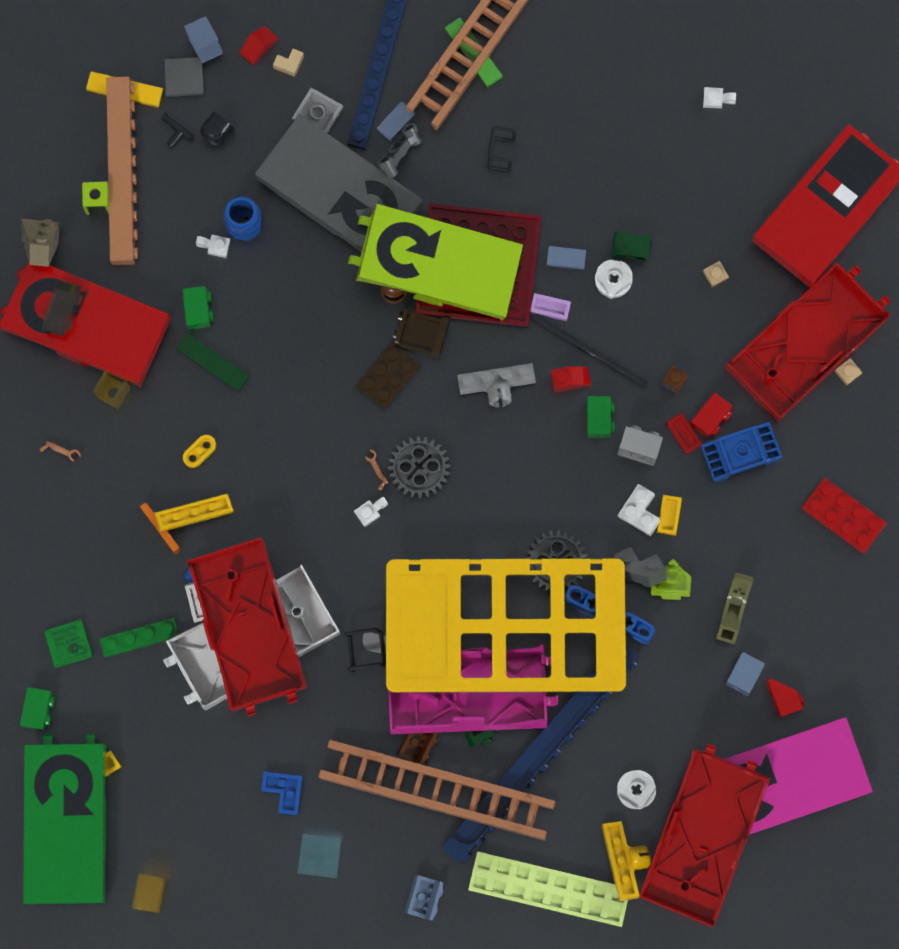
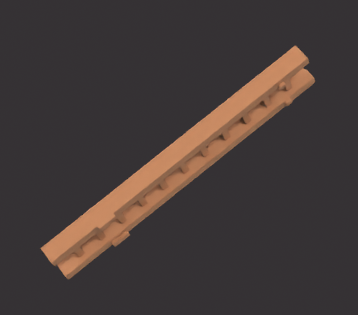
[406,0,529,130]
[319,740,556,841]

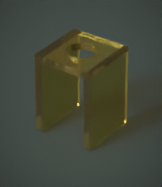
[93,370,131,409]
[132,874,166,913]

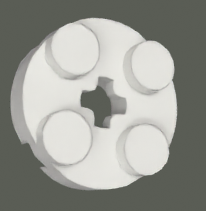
[595,260,633,299]
[617,770,656,810]

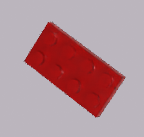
[801,477,886,554]

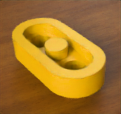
[183,435,216,468]

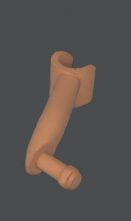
[39,441,81,462]
[365,450,388,491]

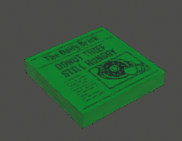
[44,620,93,668]

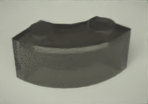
[42,280,83,336]

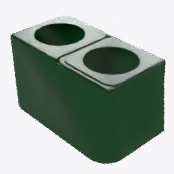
[612,232,653,261]

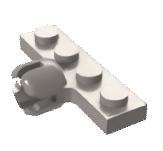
[457,363,536,408]

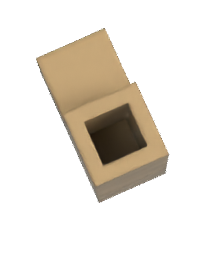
[273,49,304,77]

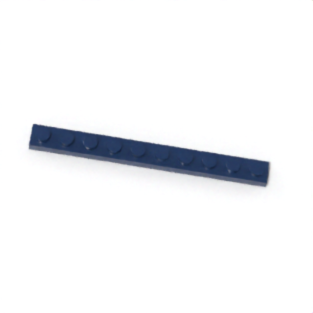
[347,0,407,150]

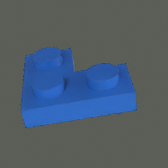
[261,772,303,816]

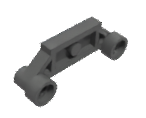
[377,123,422,178]

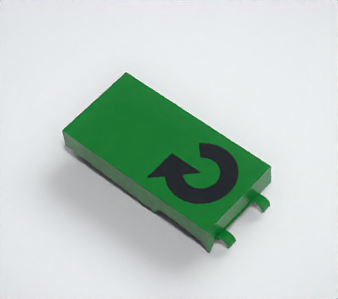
[23,734,107,904]

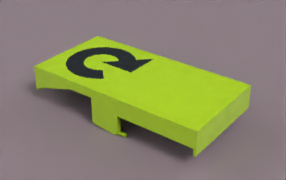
[348,204,523,321]

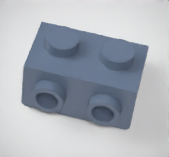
[404,874,443,921]

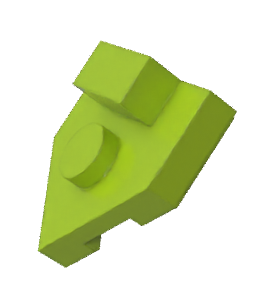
[651,559,692,600]

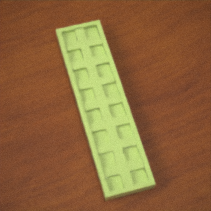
[468,852,628,927]

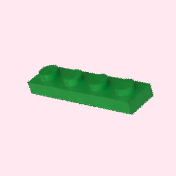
[100,618,179,658]

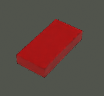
[665,412,703,455]

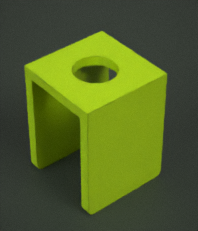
[82,182,109,215]

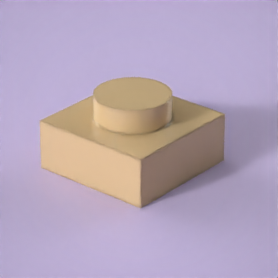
[703,261,729,287]
[835,358,862,386]

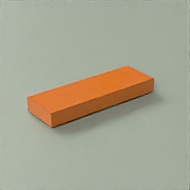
[140,503,181,555]

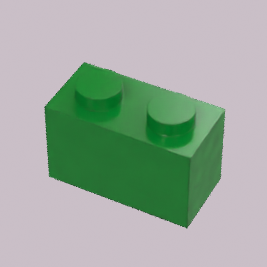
[183,286,214,330]
[587,396,615,438]
[20,687,55,731]

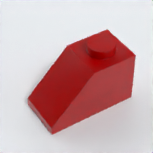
[550,366,591,393]
[766,679,805,718]

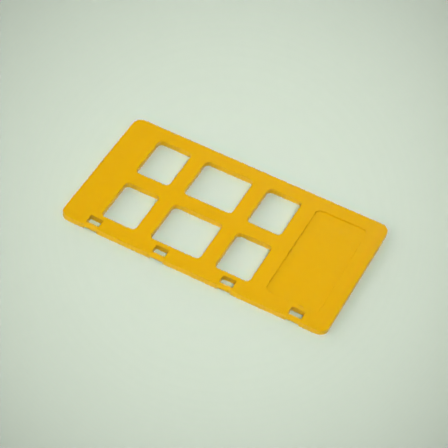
[386,559,626,692]

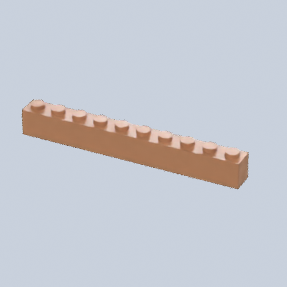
[106,77,138,265]

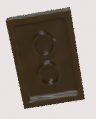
[355,343,421,410]

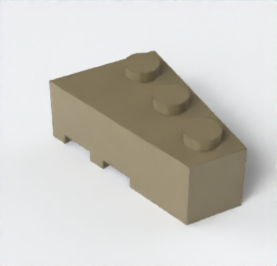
[22,219,59,267]

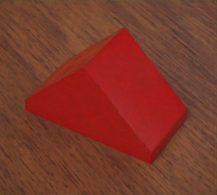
[239,26,279,66]

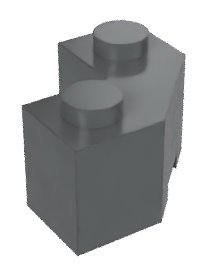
[614,547,667,587]

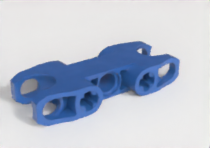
[564,585,655,644]

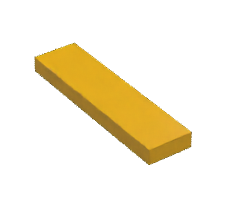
[86,71,164,108]
[154,493,233,532]

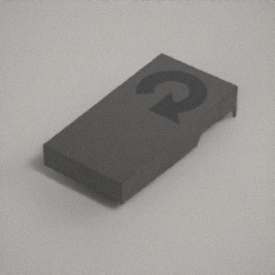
[255,114,423,252]

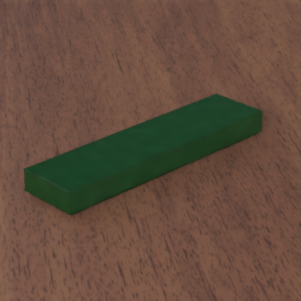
[177,333,249,392]

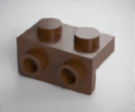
[396,732,438,765]

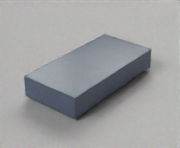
[377,101,415,142]
[547,246,586,270]

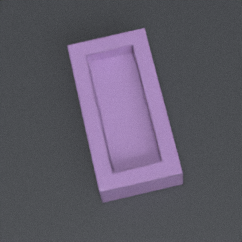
[530,293,571,321]

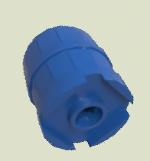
[224,196,263,241]

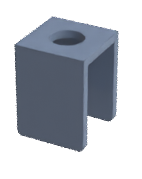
[184,16,223,63]
[725,652,765,696]

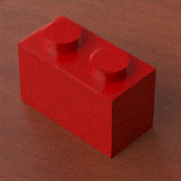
[690,392,733,439]

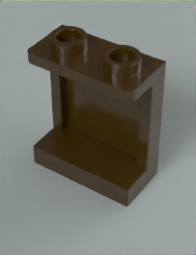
[392,307,449,359]

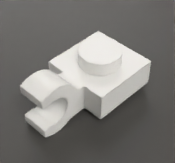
[703,87,736,108]
[196,235,230,258]
[354,497,389,527]

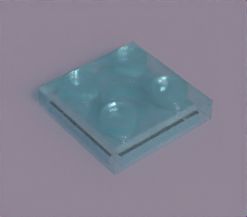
[297,834,342,879]

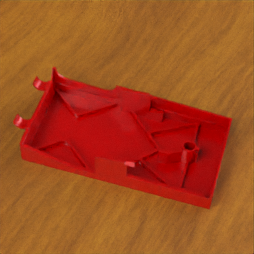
[725,262,891,422]

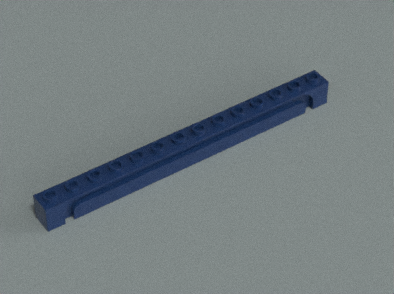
[441,646,638,864]

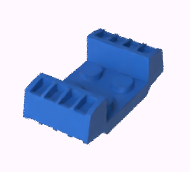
[701,422,783,483]

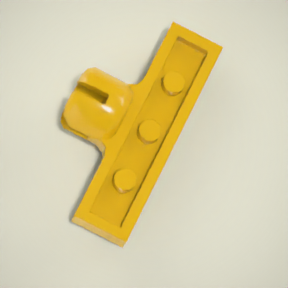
[601,821,651,901]

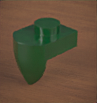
[465,730,495,748]

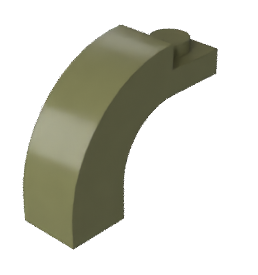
[716,572,754,644]

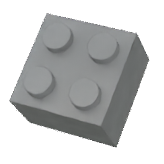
[617,425,663,466]

